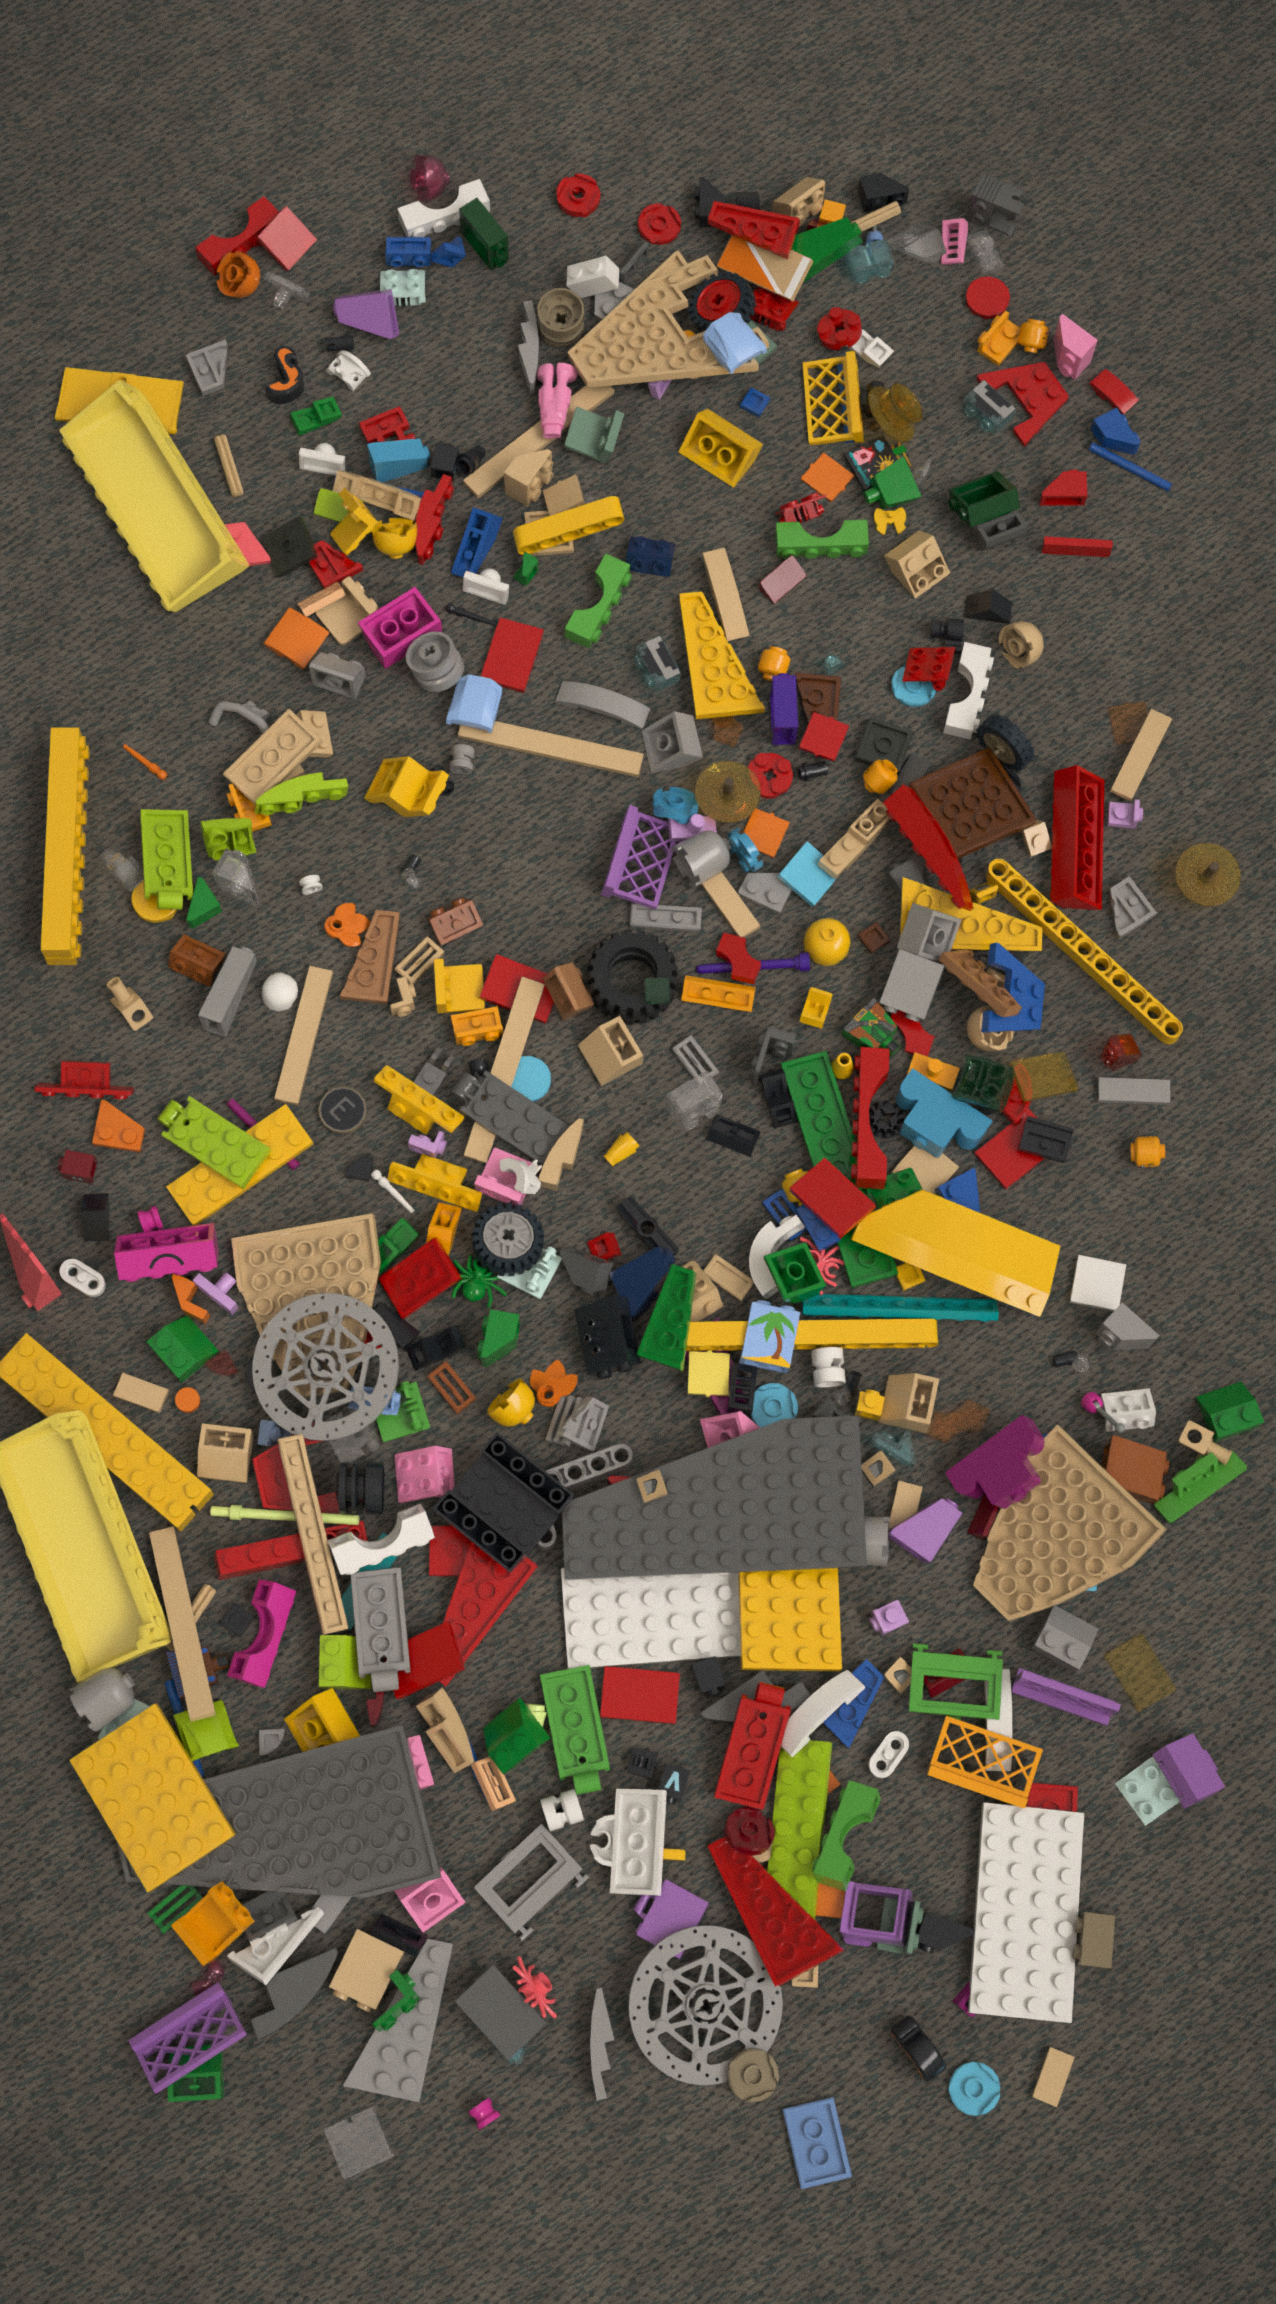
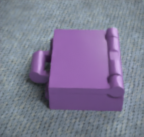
[1152,1734,1225,1809]
[633,1879,709,1960]

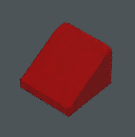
[587,1232,622,1260]

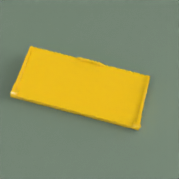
[55,367,184,435]

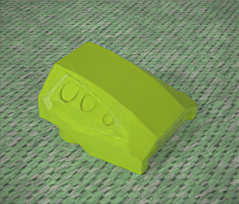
[200,818,256,861]
[173,1700,239,1762]

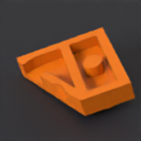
[92,1099,145,1153]

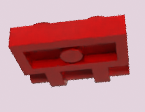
[359,406,415,444]

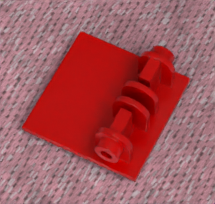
[749,286,799,332]
[775,492,827,523]
[902,647,955,691]

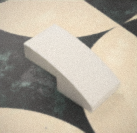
[846,329,894,368]

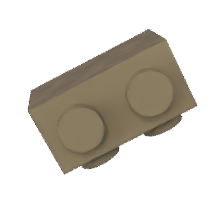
[1073,1912,1115,1969]

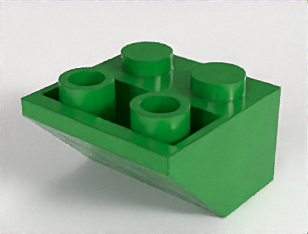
[477,1309,520,1367]
[168,2045,224,2102]

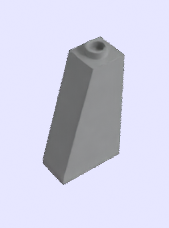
[198,947,257,1037]

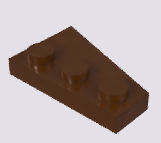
[795,672,841,725]

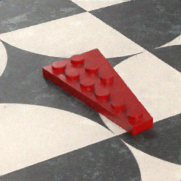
[439,1541,538,1687]
[708,1837,845,1987]

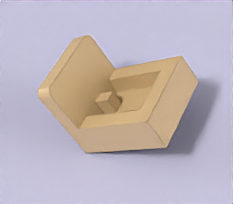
[1019,820,1052,856]
[390,976,416,1017]

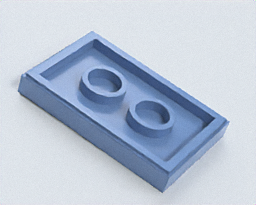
[782,2097,852,2189]

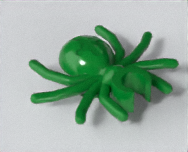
[451,1255,507,1308]

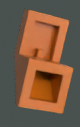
[172,1273,210,1324]

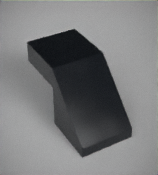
[760,1069,797,1128]
[406,1325,466,1371]

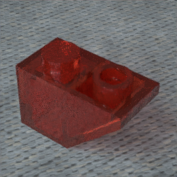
[1101,1033,1142,1072]

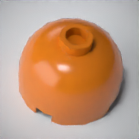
[217,251,260,298]

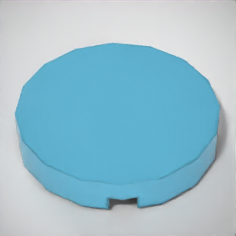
[891,664,936,707]
[511,1056,551,1102]
[750,1383,798,1428]
[948,2062,1000,2116]

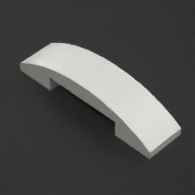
[984,1669,1012,1771]
[781,1670,865,1757]

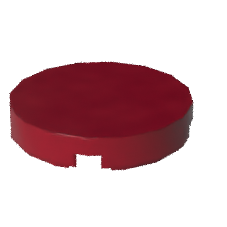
[724,1807,775,1856]

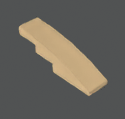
[702,548,749,641]
[1110,709,1172,801]

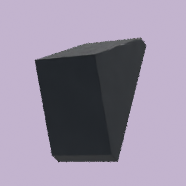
[964,589,1012,624]
[81,1193,109,1242]

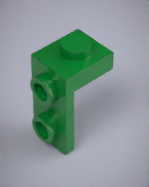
[372,1970,420,2032]

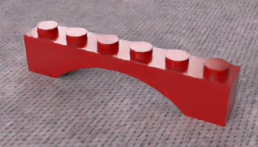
[851,1047,889,1189]

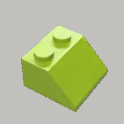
[319,1635,372,1689]

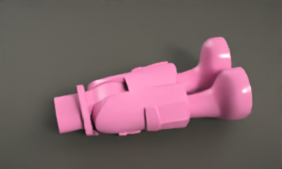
[536,363,578,439]

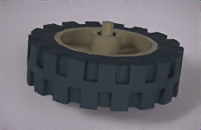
[976,714,1035,772]

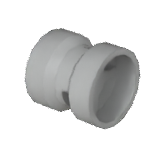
[450,744,475,775]

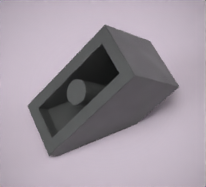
[560,1248,613,1294]

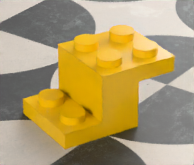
[364,756,449,817]

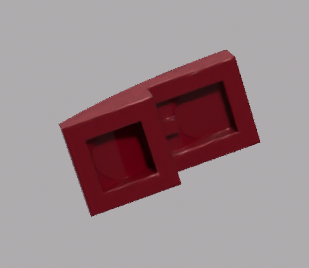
[367,1691,385,1727]

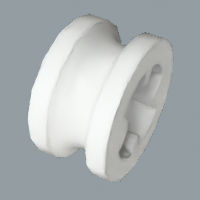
[299,875,323,895]

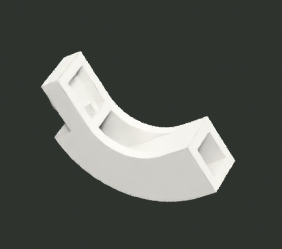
[749,1215,805,1299]

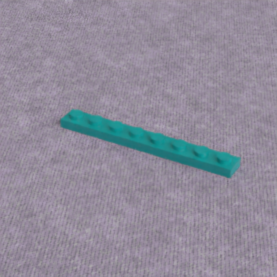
[802,1294,999,1322]

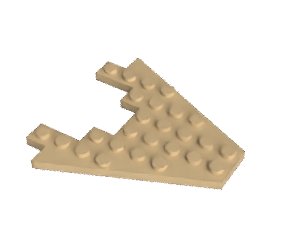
[568,251,769,388]

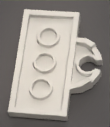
[590,1789,667,1896]

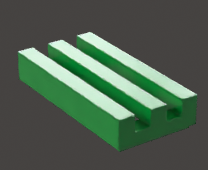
[147,1885,203,1934]

